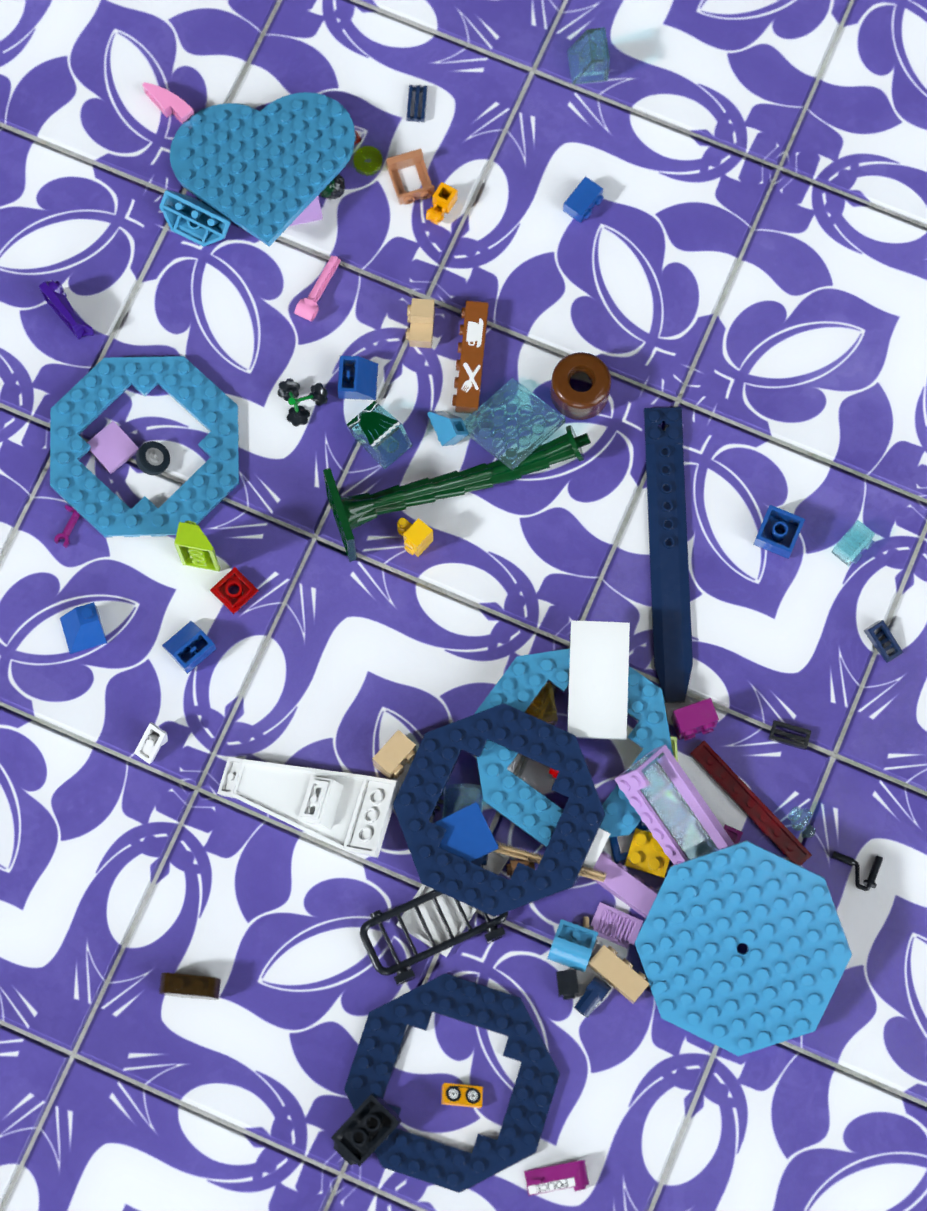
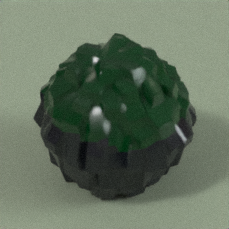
[320,174,345,200]

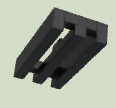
[768,720,811,750]

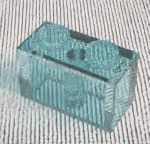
[831,520,875,567]

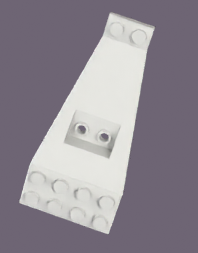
[217,757,400,858]

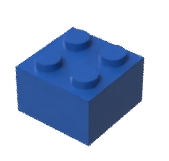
[753,505,805,559]

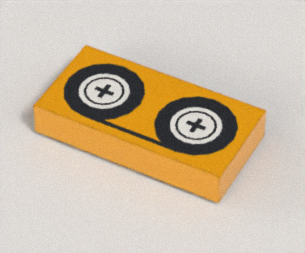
[441,1083,483,1108]

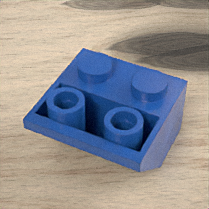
[338,355,378,400]
[162,621,216,674]

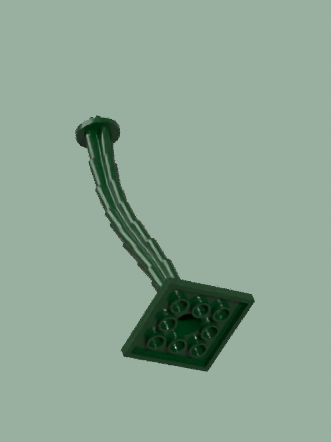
[323,425,591,562]

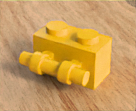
[397,518,433,557]

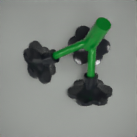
[277,378,328,427]

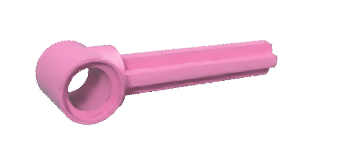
[294,256,341,322]

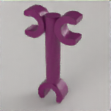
[54,505,80,548]

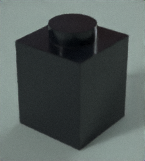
[556,969,579,1000]

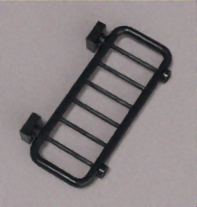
[360,890,508,986]

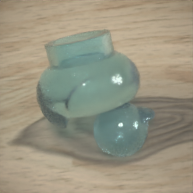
[788,807,815,838]

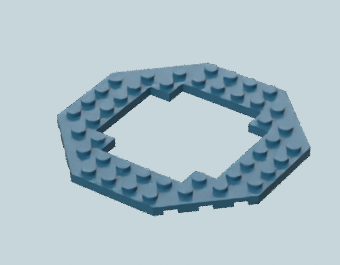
[50,356,239,538]
[474,648,673,847]

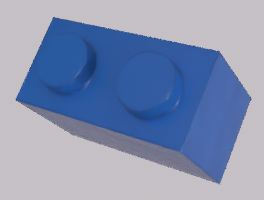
[563,176,603,223]

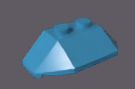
[159,190,231,247]

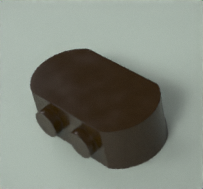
[159,973,221,1000]

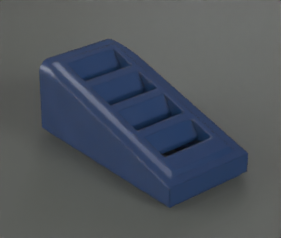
[864,620,903,663]

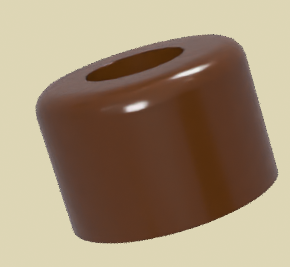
[550,352,611,420]

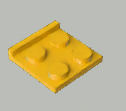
[624,828,675,878]

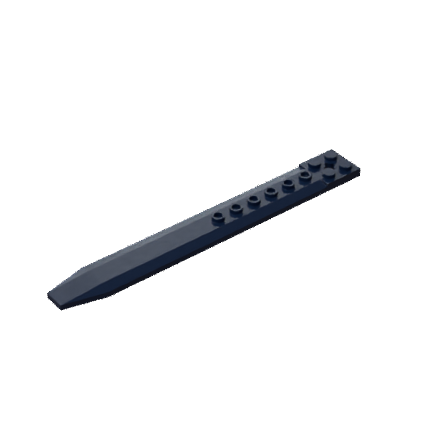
[644,407,693,703]

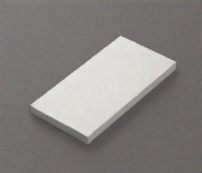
[567,620,630,740]
[396,851,510,957]

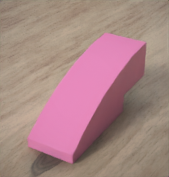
[142,82,194,124]

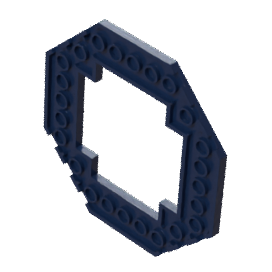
[393,703,606,917]
[344,973,560,1193]

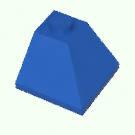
[60,602,107,654]

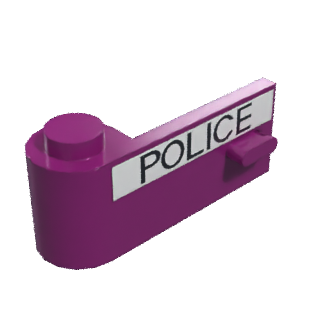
[524,1160,589,1196]

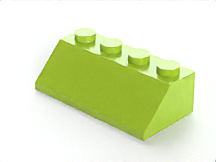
[174,521,221,572]

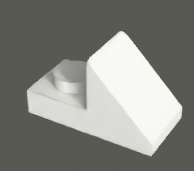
[134,722,168,764]

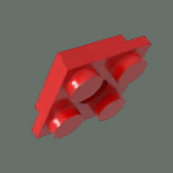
[210,567,259,614]

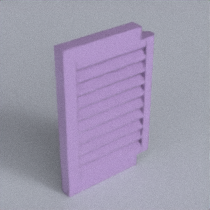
[590,902,644,949]

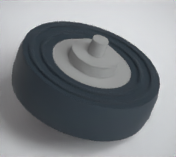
[136,441,170,475]

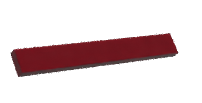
[690,741,812,866]

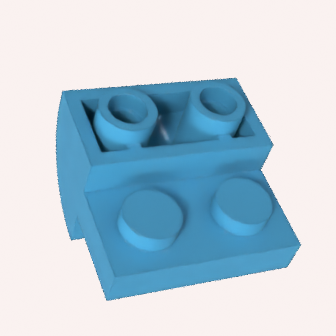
[547,919,598,973]

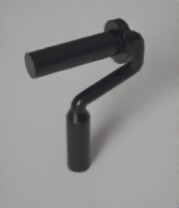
[831,851,883,891]

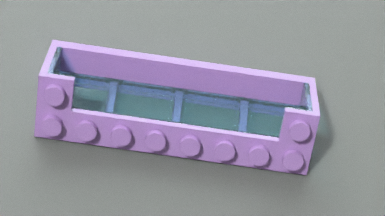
[614,744,734,865]

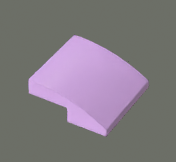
[87,421,139,474]

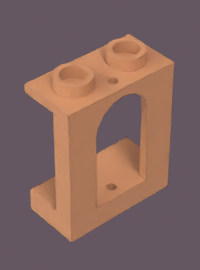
[386,148,435,205]

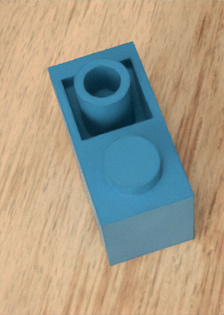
[427,411,469,446]

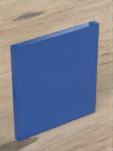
[434,802,499,862]

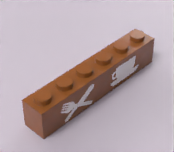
[452,301,489,414]

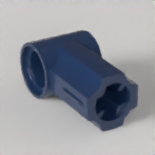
[574,976,612,1018]

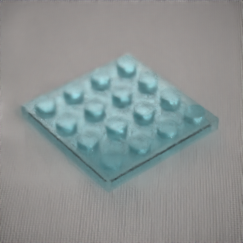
[463,378,566,470]

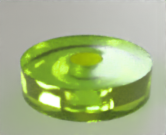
[353,146,383,176]

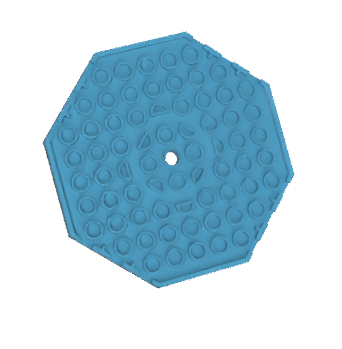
[635,840,852,1056]

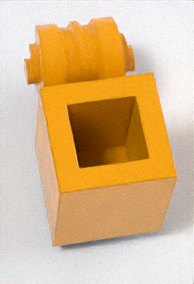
[426,182,458,225]

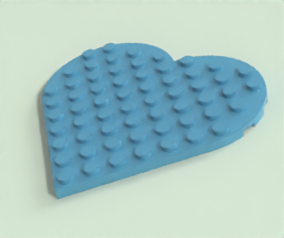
[170,92,356,247]

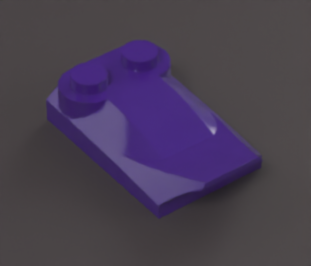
[39,280,95,340]

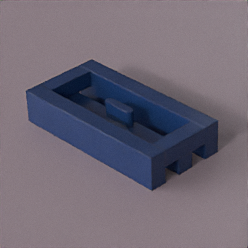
[406,85,427,122]

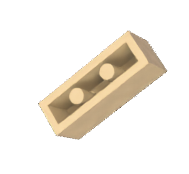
[588,945,649,1004]

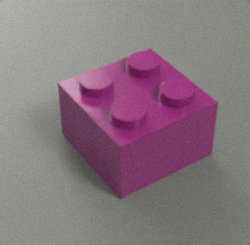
[671,698,719,741]

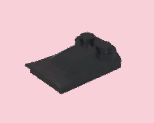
[331,1093,402,1166]

